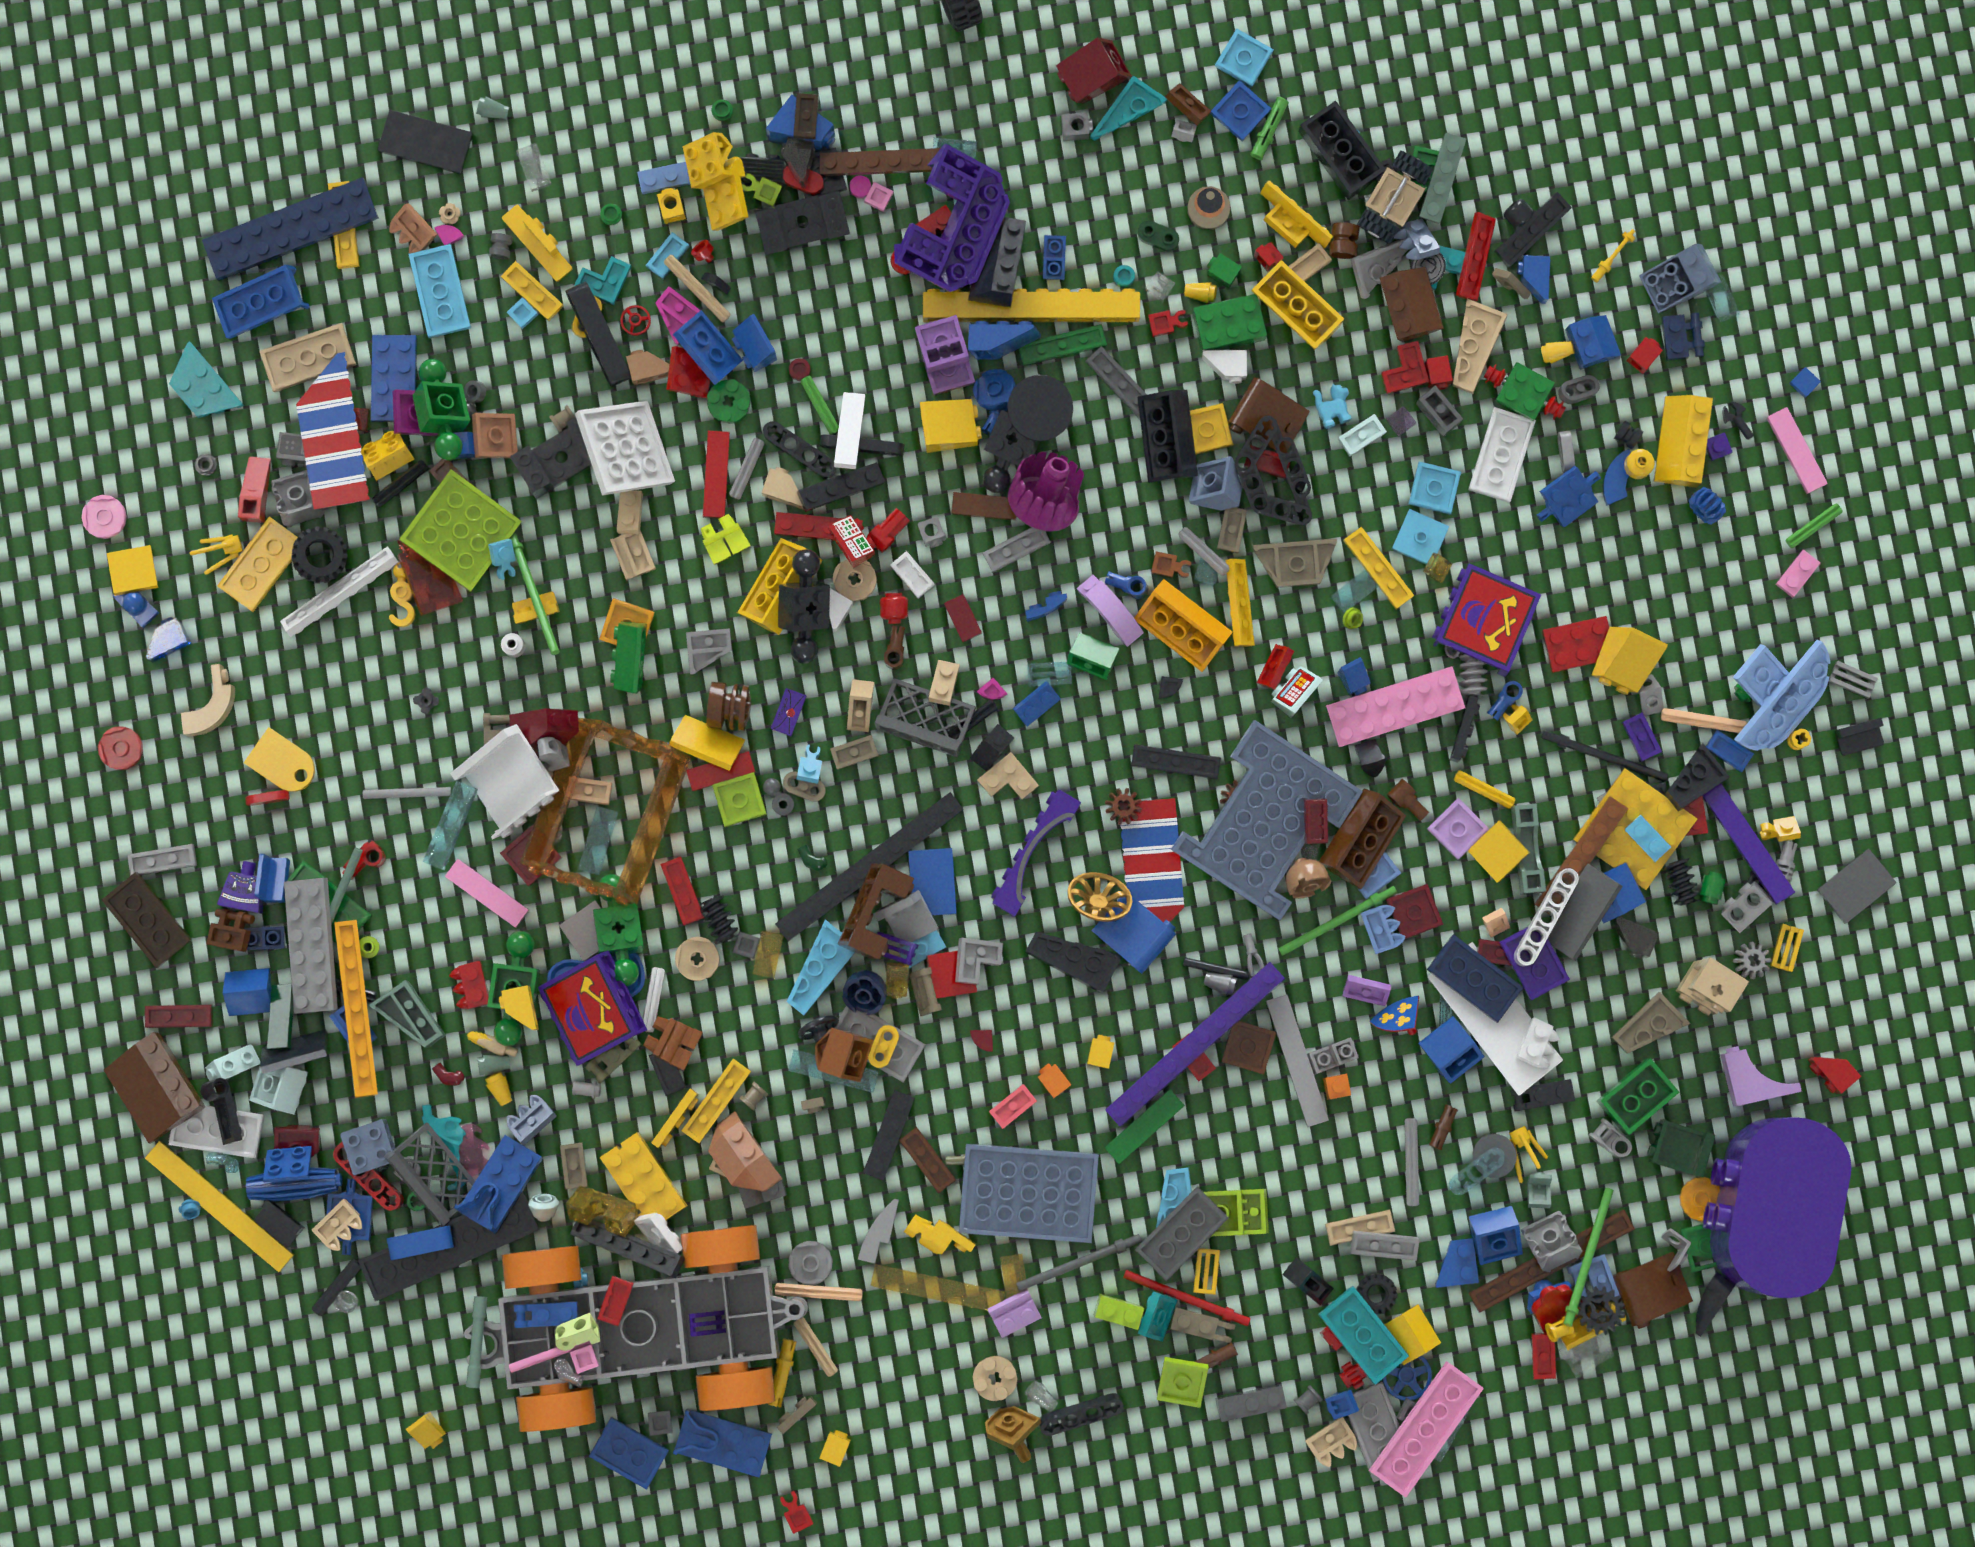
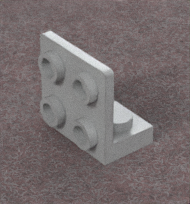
[874,890,938,947]

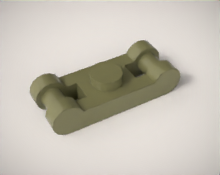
[585,1037,642,1083]

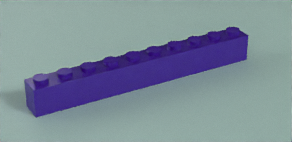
[1105,962,1285,1127]

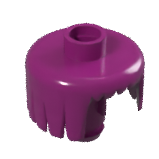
[1008,452,1084,531]

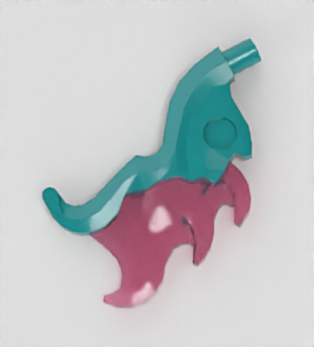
[422,1104,490,1190]

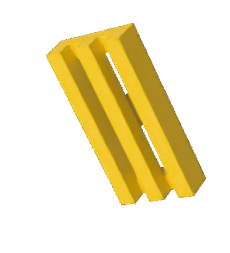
[1770,924,1804,972]
[1193,1248,1220,1295]

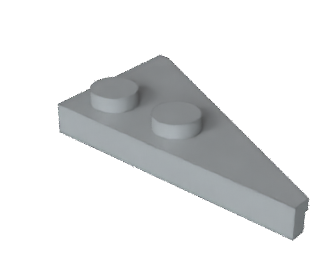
[1351,239,1407,299]

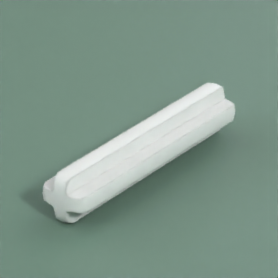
[643,967,665,1033]

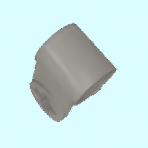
[1589,1118,1632,1158]

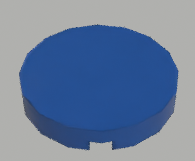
[973,369,1016,410]

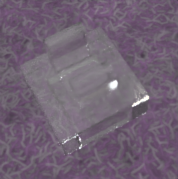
[1145,271,1175,302]

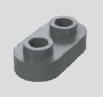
[1558,375,1600,404]

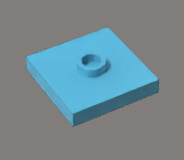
[1215,29,1274,88]
[1408,461,1461,514]
[1392,509,1449,566]

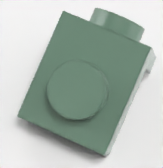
[1527,1172,1552,1208]

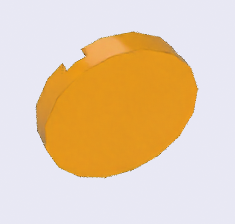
[1679,1177,1720,1221]

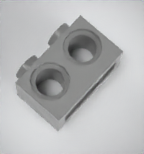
[1721,881,1773,933]

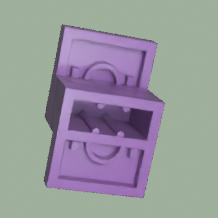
[915,315,975,396]

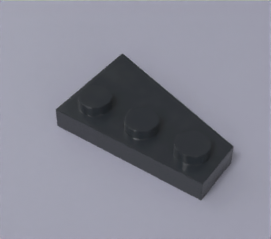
[1665,743,1729,812]

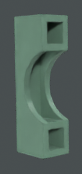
[1418,133,1466,224]
[1511,804,1546,895]

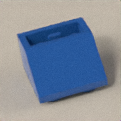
[1418,1016,1485,1084]

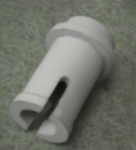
[572,1081,601,1099]

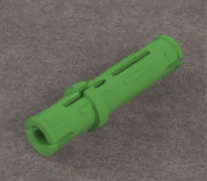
[1250,97,1289,160]

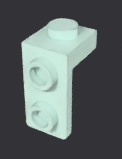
[205,1044,260,1081]

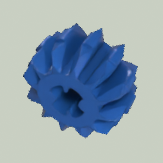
[1689,487,1726,525]

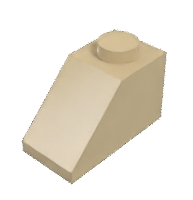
[761,467,804,510]
[847,679,874,732]

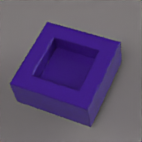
[1706,432,1733,461]

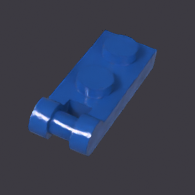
[514,1302,578,1328]

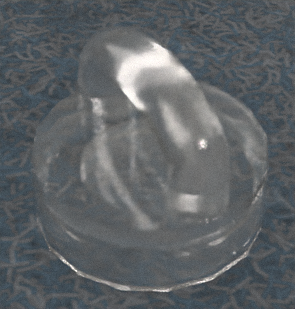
[334,1290,358,1313]

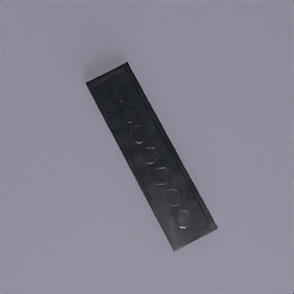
[358,1191,540,1302]

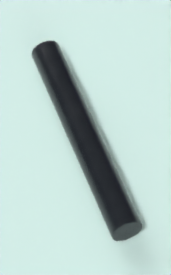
[1183,957,1249,980]

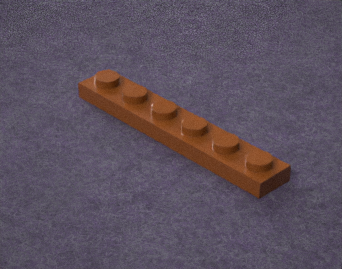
[1534,796,1628,915]

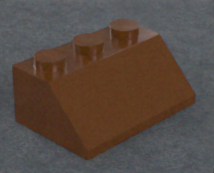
[1380,267,1444,342]

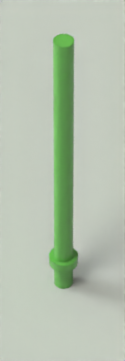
[509,533,560,655]
[1563,1188,1614,1327]

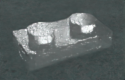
[516,143,552,192]

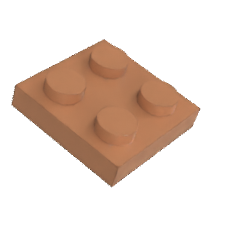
[472,413,518,458]

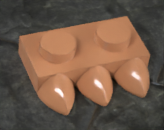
[389,203,437,254]

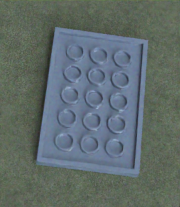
[959,1144,1099,1243]

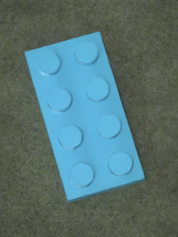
[409,244,471,338]

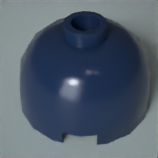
[842,970,887,1015]

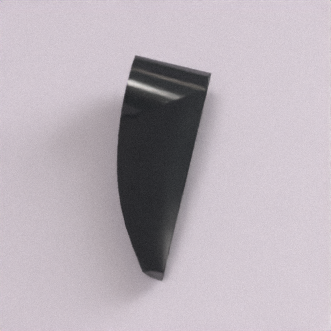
[1696,1272,1736,1337]

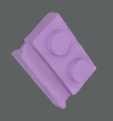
[988,1289,1041,1338]

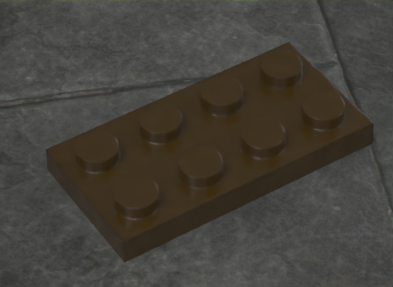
[102,872,192,968]

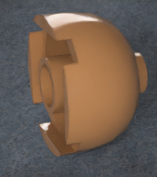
[1285,858,1331,899]

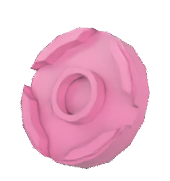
[82,495,127,539]

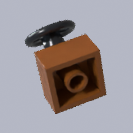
[798,1015,874,1082]

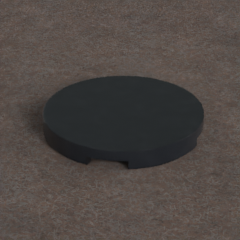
[1007,375,1073,441]

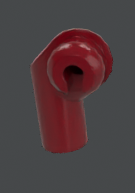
[432,1062,465,1086]

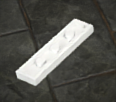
[834,392,865,469]

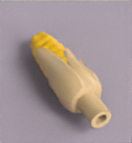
[467,1031,518,1057]

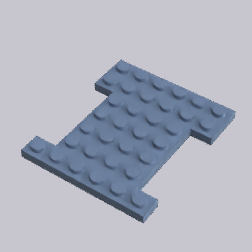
[1171,720,1363,921]

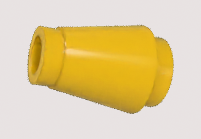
[1184,282,1217,304]
[1541,341,1575,364]
[485,1071,512,1106]

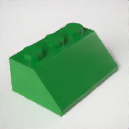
[610,621,647,694]

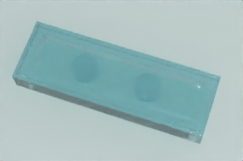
[578,806,618,876]

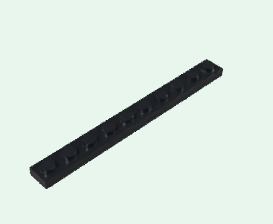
[775,792,964,942]

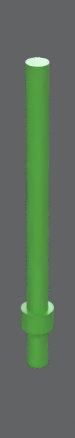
[1278,886,1398,956]

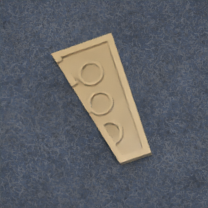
[1453,299,1507,394]

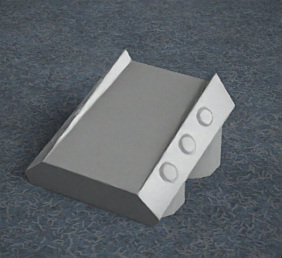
[271,470,325,527]
[1521,1211,1582,1272]

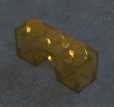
[565,1186,639,1237]

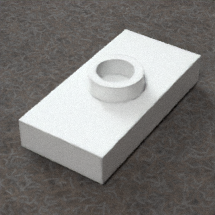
[890,551,935,599]

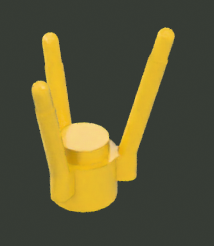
[190,535,243,575]
[1509,1126,1548,1183]

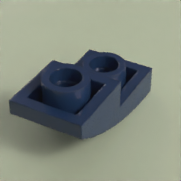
[244,926,285,951]

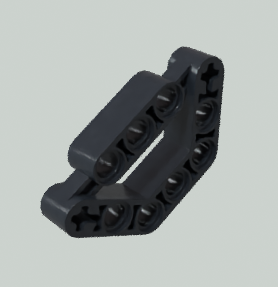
[1235,415,1312,525]

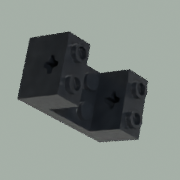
[755,190,850,255]
[510,417,592,499]

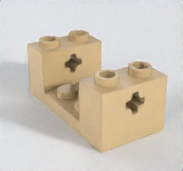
[1676,957,1749,1016]

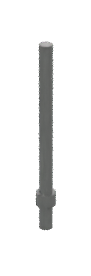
[1016,1234,1142,1291]

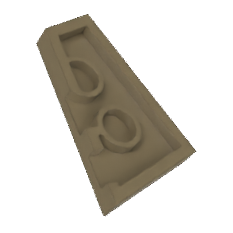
[1611,992,1690,1054]

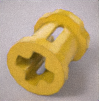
[1787,729,1811,750]
[1545,1316,1575,1342]

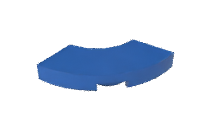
[1603,449,1631,506]

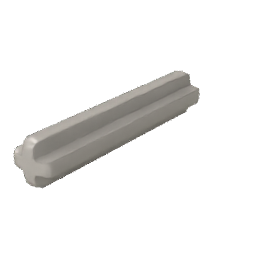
[729,438,764,500]
[1178,527,1230,576]

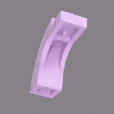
[1076,575,1144,647]

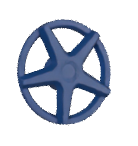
[1382,1356,1432,1401]

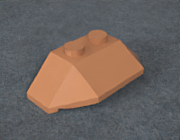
[708,1111,782,1192]

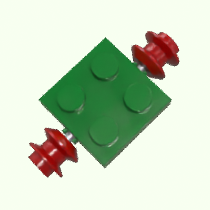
[1484,362,1566,421]

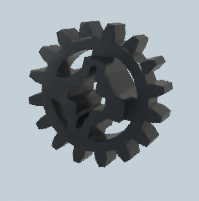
[1577,1286,1625,1335]

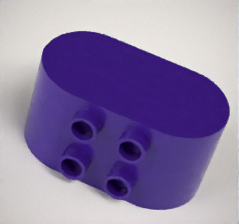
[1703,1117,1852,1298]

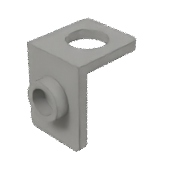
[918,517,946,548]
[1638,674,1664,716]
[1661,1228,1691,1272]

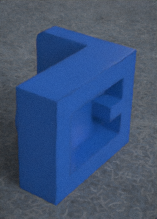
[1325,1389,1359,1420]

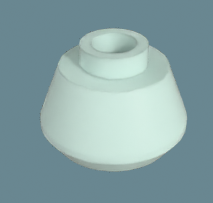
[528,1194,559,1221]

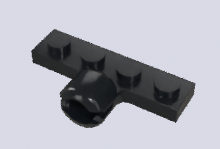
[1494,192,1572,267]

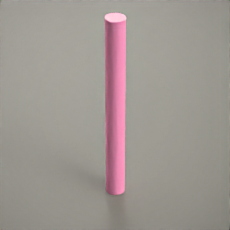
[509,1341,591,1373]

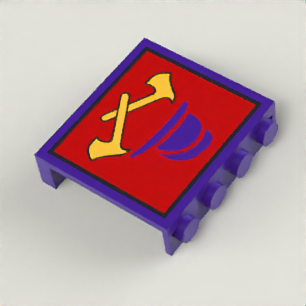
[1432,563,1541,677]
[538,951,647,1066]

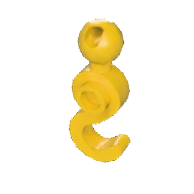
[389,562,415,627]

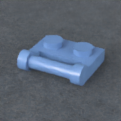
[1566,1254,1619,1309]

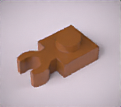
[1151,551,1191,578]

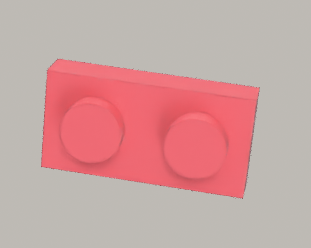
[989,1084,1037,1129]

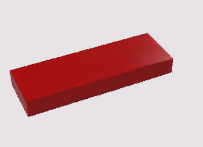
[686,751,756,791]
[660,856,704,926]

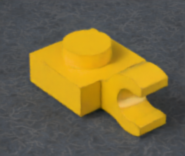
[1759,816,1801,842]

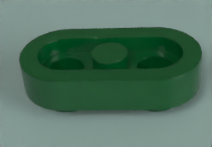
[1137,220,1179,252]

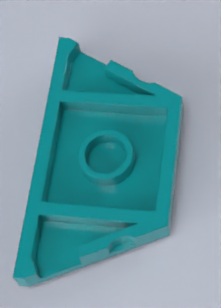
[169,341,244,418]

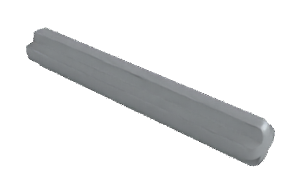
[1405,1118,1419,1206]

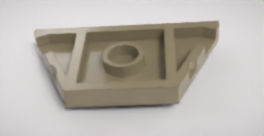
[1253,539,1337,588]

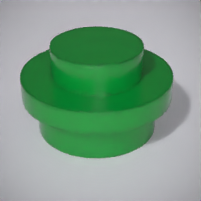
[711,99,733,121]
[600,204,622,225]

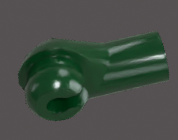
[797,845,827,871]

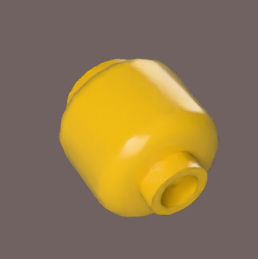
[1624,449,1655,479]

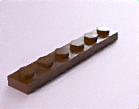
[820,148,941,176]

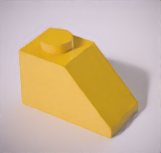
[499,985,539,1030]
[406,1412,446,1449]

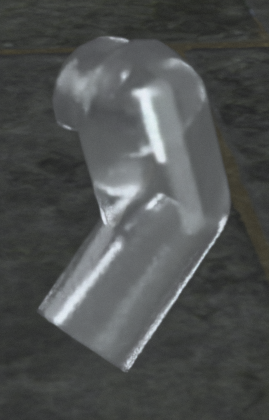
[554,1359,584,1387]

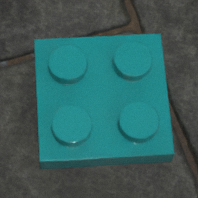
[1138,1291,1178,1342]

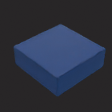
[1789,367,1821,398]

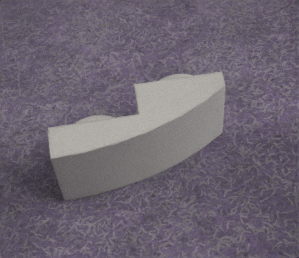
[1307,1037,1359,1075]

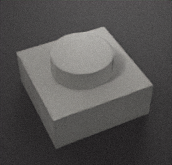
[1171,119,1197,142]

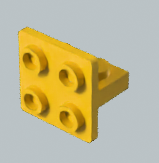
[360,431,414,481]

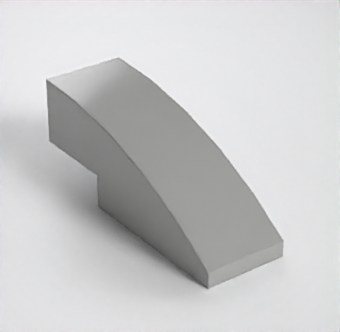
[858,1199,899,1263]

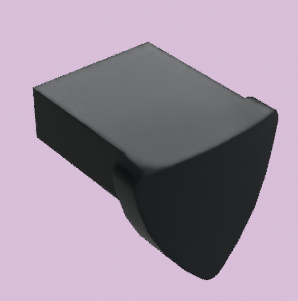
[1355,739,1386,777]

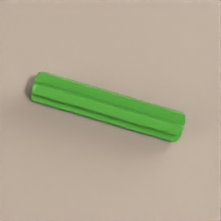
[801,376,839,435]
[1785,503,1843,549]

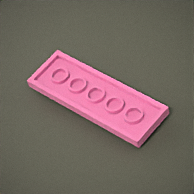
[1326,666,1465,747]
[1369,1361,1484,1498]

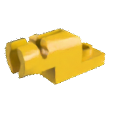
[904,1214,976,1254]

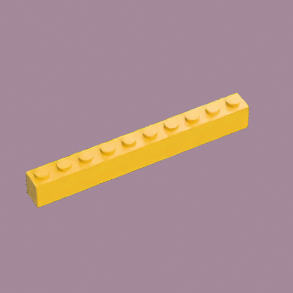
[923,289,1140,322]

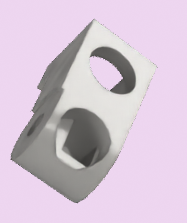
[537,737,570,772]

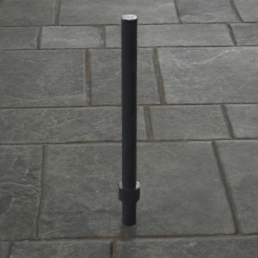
[1541,730,1668,782]

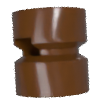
[1329,222,1360,259]

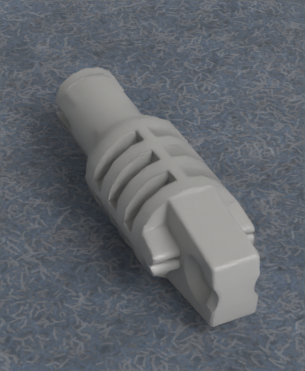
[1776,841,1798,902]

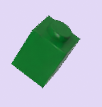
[1207,253,1242,289]

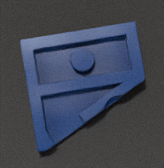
[1435,1238,1479,1288]

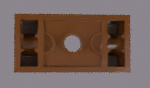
[837,864,914,959]

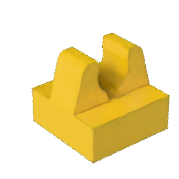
[1503,704,1532,735]

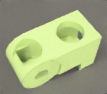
[555,1313,600,1351]

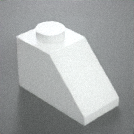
[1202,350,1247,384]

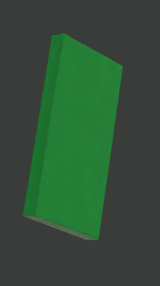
[285,860,372,944]

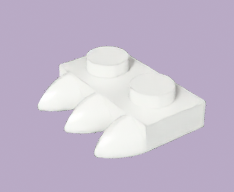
[1516,1017,1560,1068]

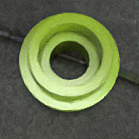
[1343,607,1363,629]
[359,936,380,958]

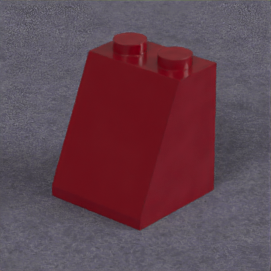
[1056,37,1132,104]
[509,708,579,760]

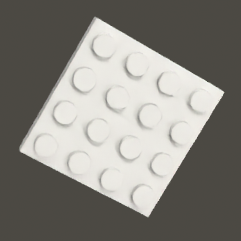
[574,401,675,495]

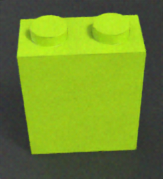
[1093,1293,1144,1330]

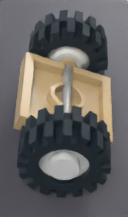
[1357,150,1434,244]

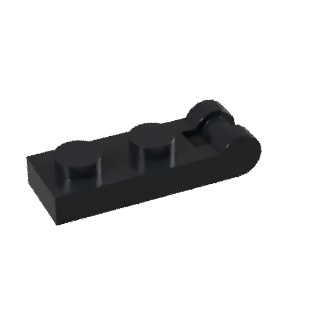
[1510,1079,1575,1112]

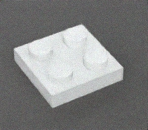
[634,1213,682,1254]

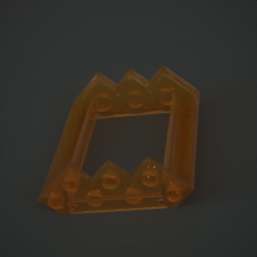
[520,718,691,905]

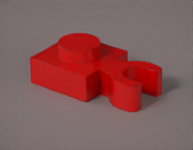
[1148,310,1188,337]
[780,1491,814,1534]

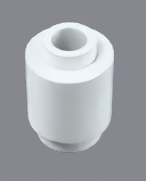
[501,633,525,658]

